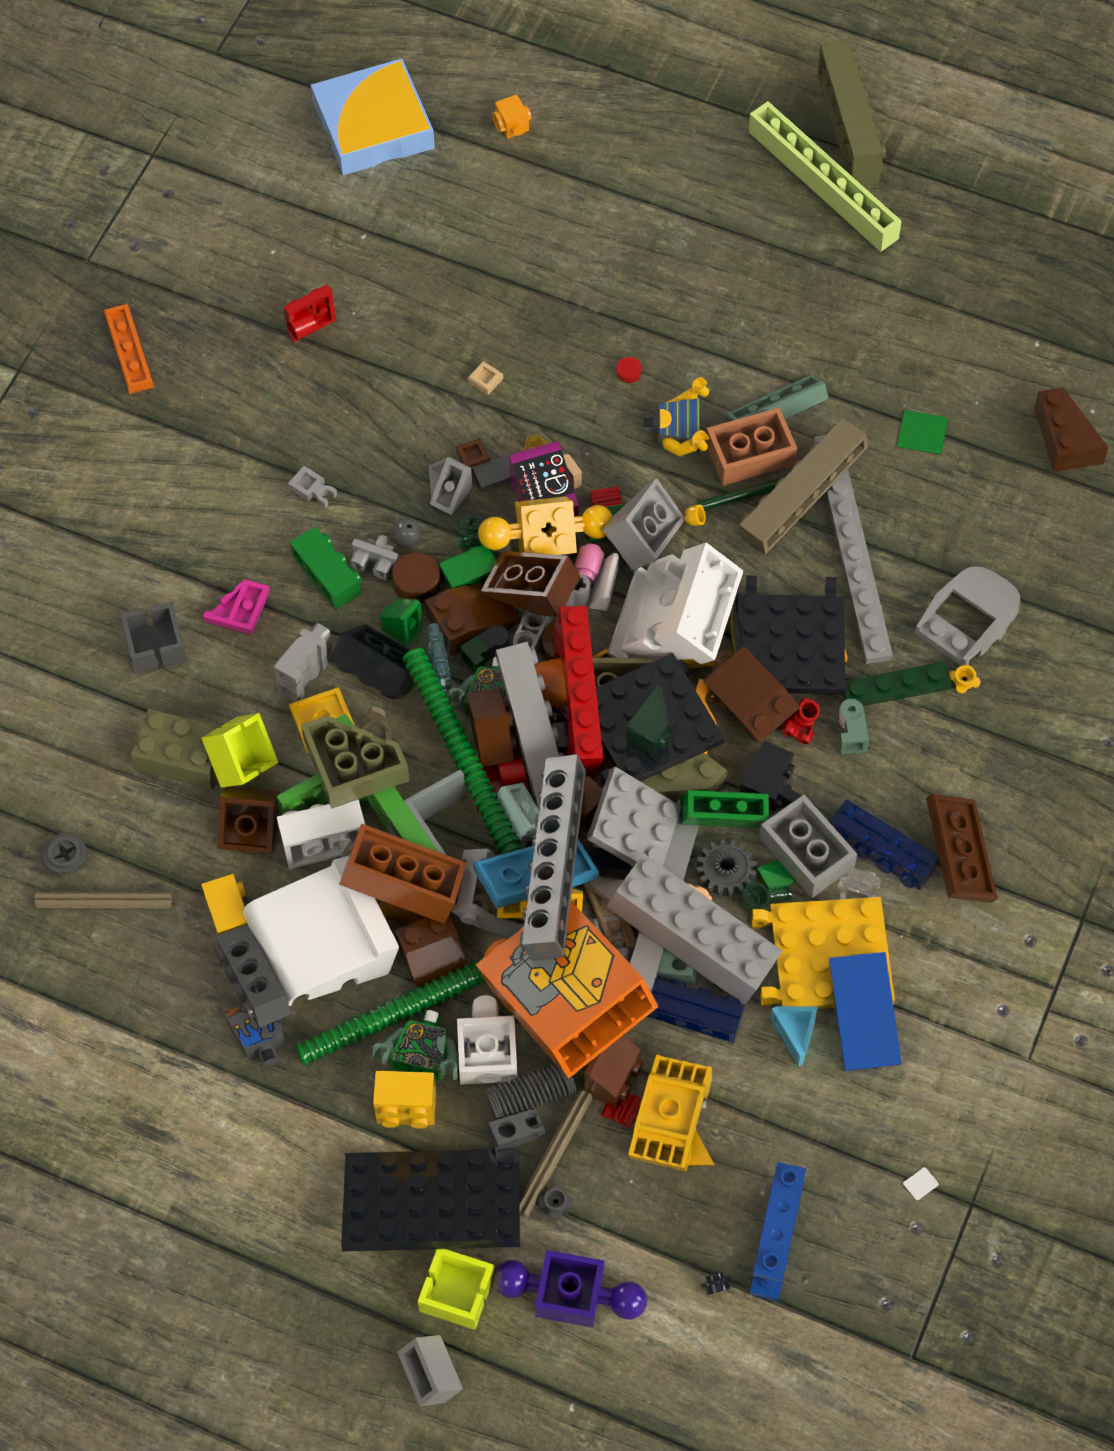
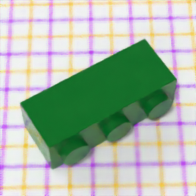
[290,526,362,610]
[680,790,769,828]

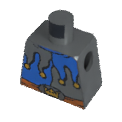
[224,1005,285,1067]

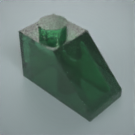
[626,686,671,755]

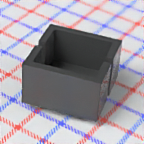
[120,602,187,675]

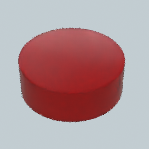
[616,357,642,383]

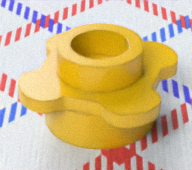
[949,665,981,694]

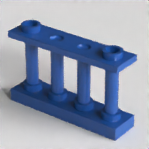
[750,1162,806,1302]

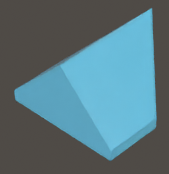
[770,1006,817,1066]

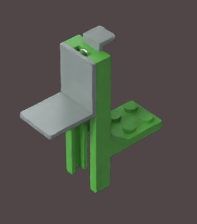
[277,713,466,855]

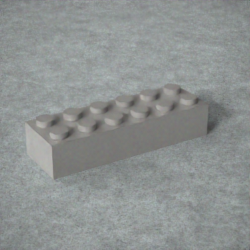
[606,853,782,1005]

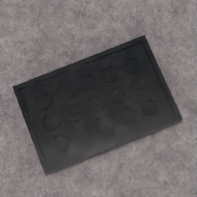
[341,1149,520,1252]

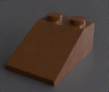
[481,551,580,617]
[425,583,521,656]
[703,646,800,743]

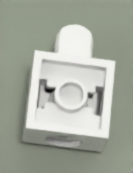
[457,995,517,1085]

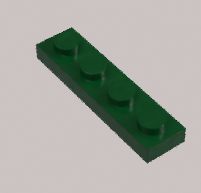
[843,661,952,706]

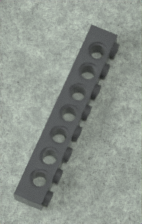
[520,754,586,960]

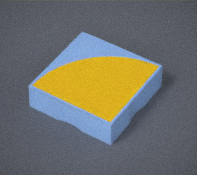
[311,58,435,175]

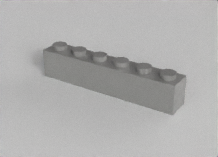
[495,642,564,809]

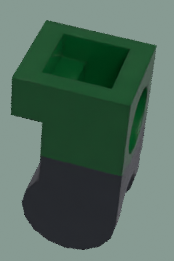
[460,625,509,674]

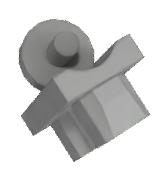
[350,535,398,580]

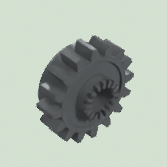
[696,839,757,899]

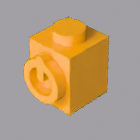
[492,94,531,139]

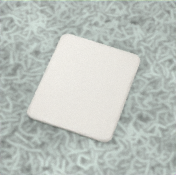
[903,1167,939,1200]

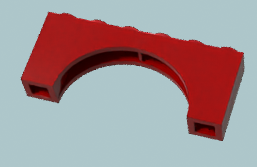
[552,606,603,781]

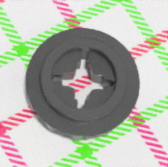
[42,833,87,876]

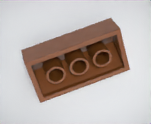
[339,823,466,924]

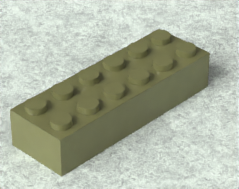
[817,39,886,186]

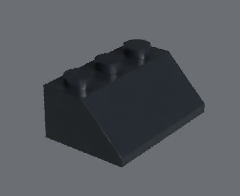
[330,624,431,699]

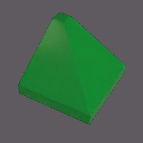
[756,860,795,897]

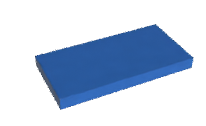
[828,952,902,1072]

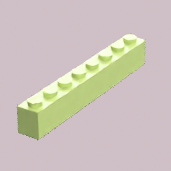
[749,101,902,252]

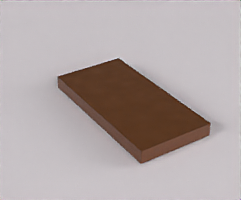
[926,794,998,903]

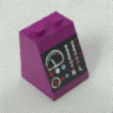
[509,441,579,531]

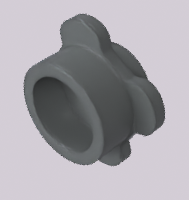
[538,1185,573,1219]

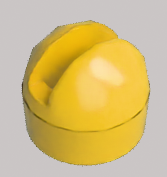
[684,504,706,526]

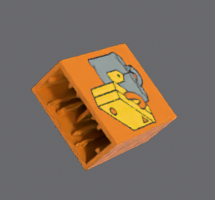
[476,901,658,1079]

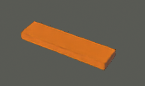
[104,303,154,394]

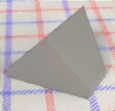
[429,457,472,515]

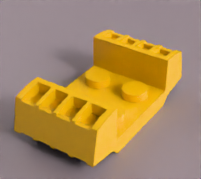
[628,1054,712,1172]

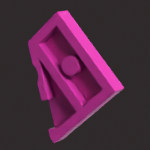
[203,579,270,635]

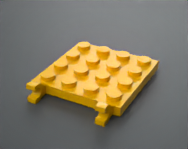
[751,897,895,1009]

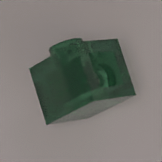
[454,511,487,551]

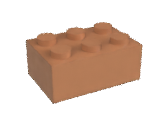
[706,407,797,486]

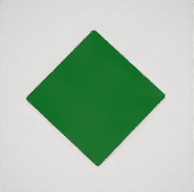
[897,410,948,454]

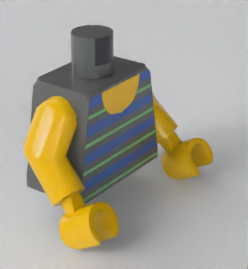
[643,377,709,457]

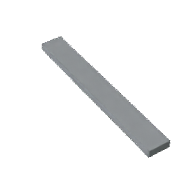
[630,800,699,992]

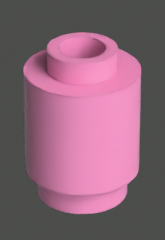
[574,543,605,584]

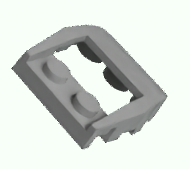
[914,567,1020,666]

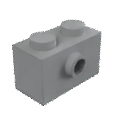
[397,1335,463,1407]

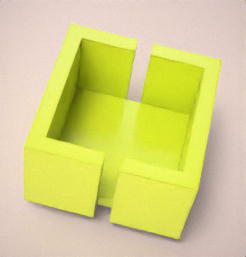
[201,713,279,788]
[418,1249,494,1330]

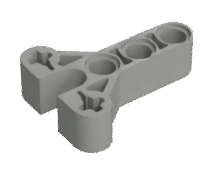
[513,573,591,656]

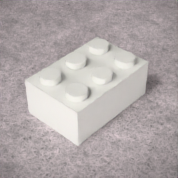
[277,800,365,869]

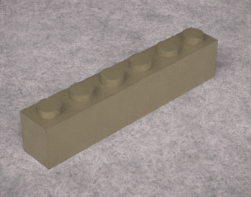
[740,418,868,555]

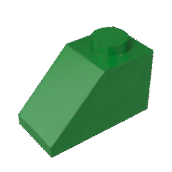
[380,599,423,647]

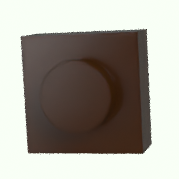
[456,438,490,470]

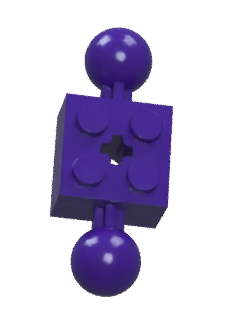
[493,1250,647,1328]

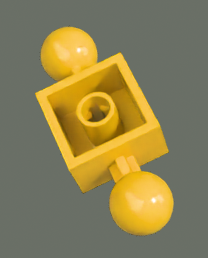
[478,496,613,555]

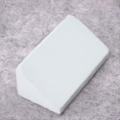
[589,553,619,611]

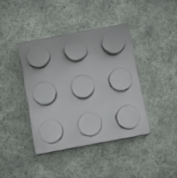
[587,767,682,867]

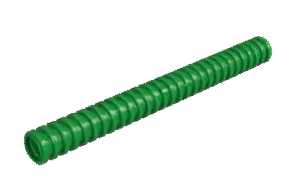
[402,648,521,855]
[295,957,485,1066]

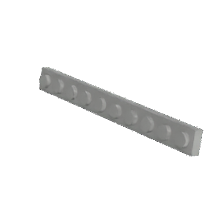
[814,435,893,664]

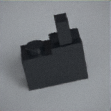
[740,740,802,811]

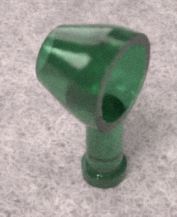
[740,882,792,911]

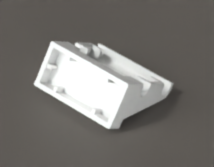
[607,543,743,664]
[243,855,399,1006]

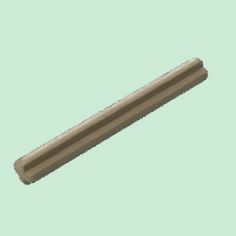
[34,892,173,908]
[520,1090,592,1218]

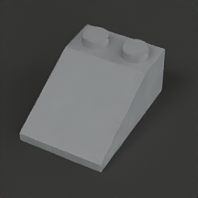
[603,478,684,570]

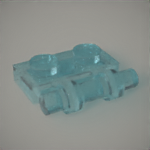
[427,623,452,691]

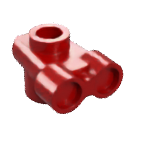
[780,697,820,745]

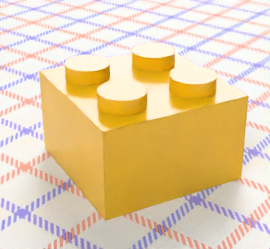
[373,1071,436,1129]

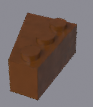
[1034,387,1108,472]

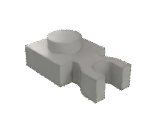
[288,466,337,508]

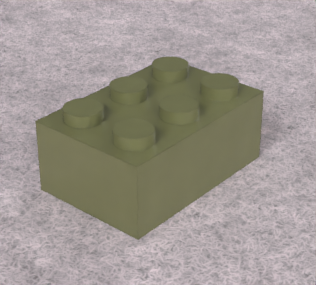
[131,709,221,789]

